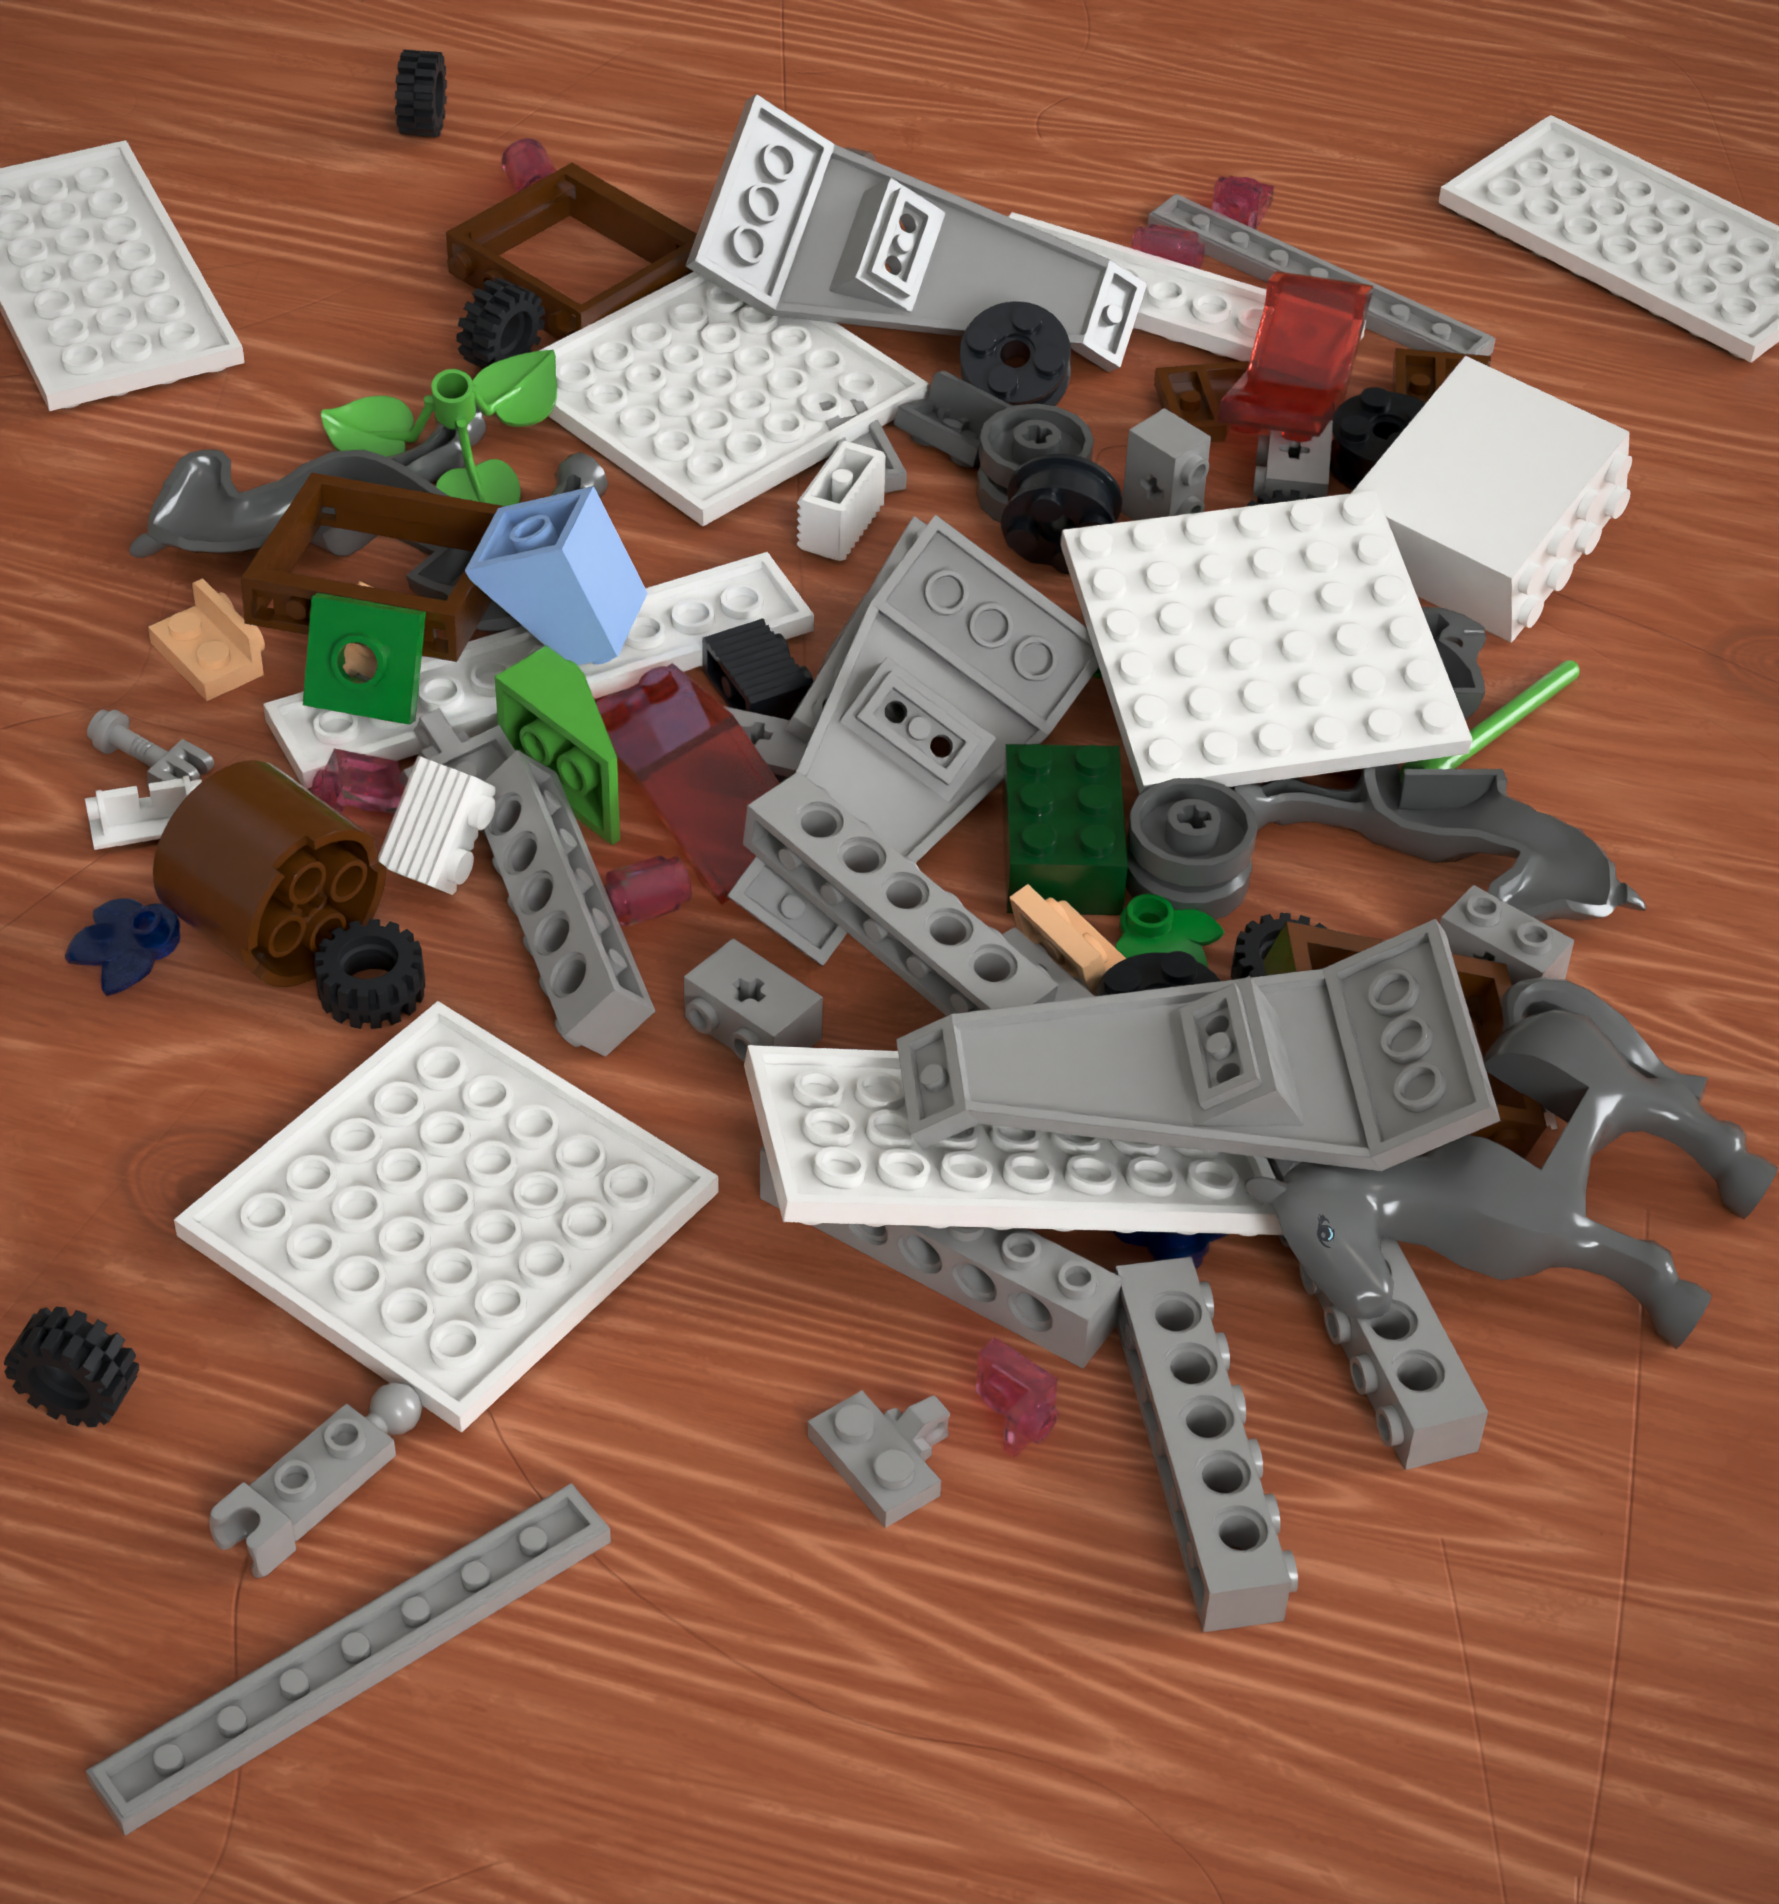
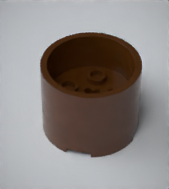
[153,760,386,987]

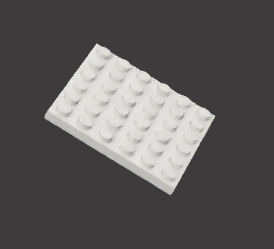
[540,272,930,526]
[1060,490,1473,795]
[174,1001,719,1433]

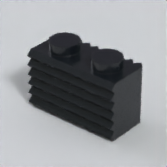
[702,618,813,720]

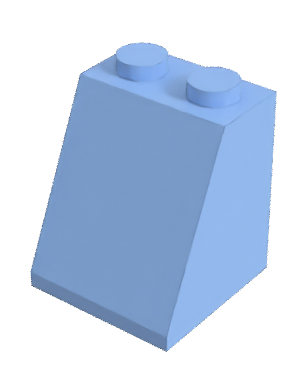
[465,486,647,665]

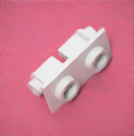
[85,775,202,850]

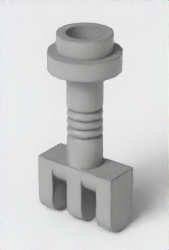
[87,709,214,787]

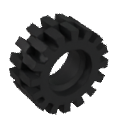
[395,49,447,137]
[457,278,545,369]
[4,1306,139,1427]

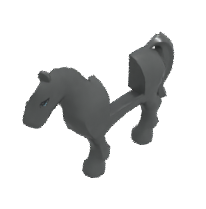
[129,407,608,633]
[1230,607,1646,921]
[1244,977,1778,1349]

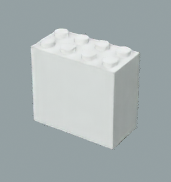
[1352,356,1632,643]

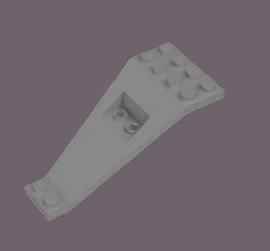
[685,94,1147,372]
[726,514,1099,967]
[896,919,1501,1171]

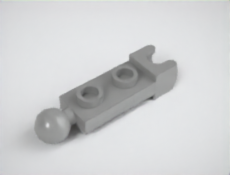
[209,1383,422,1578]

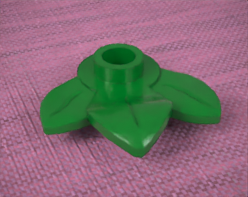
[1115,894,1224,968]

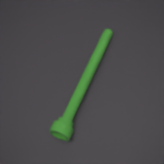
[1400,660,1580,783]

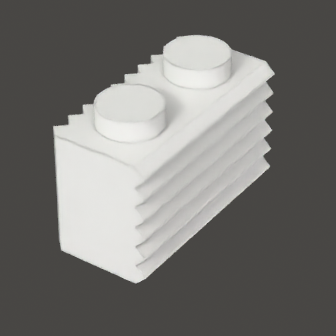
[796,441,886,561]
[378,756,495,895]

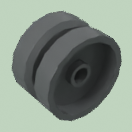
[976,403,1094,523]
[1126,778,1257,920]

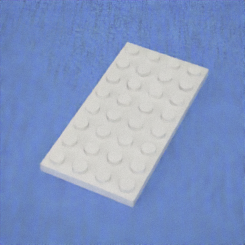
[1438,115,1779,362]
[0,140,245,411]
[744,1045,1284,1236]

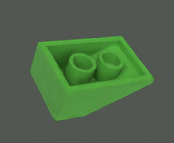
[494,645,620,845]

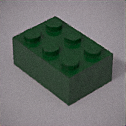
[1002,744,1128,915]

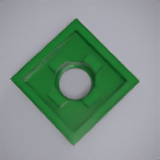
[303,593,426,725]

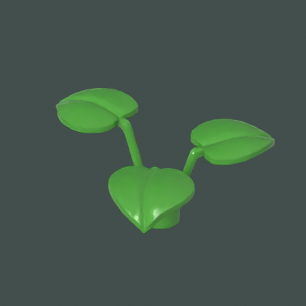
[321,350,557,506]

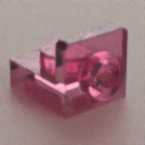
[1212,176,1274,230]
[311,749,405,814]
[976,1337,1059,1457]

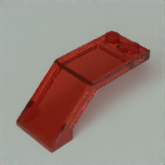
[1218,271,1373,442]
[596,663,780,905]

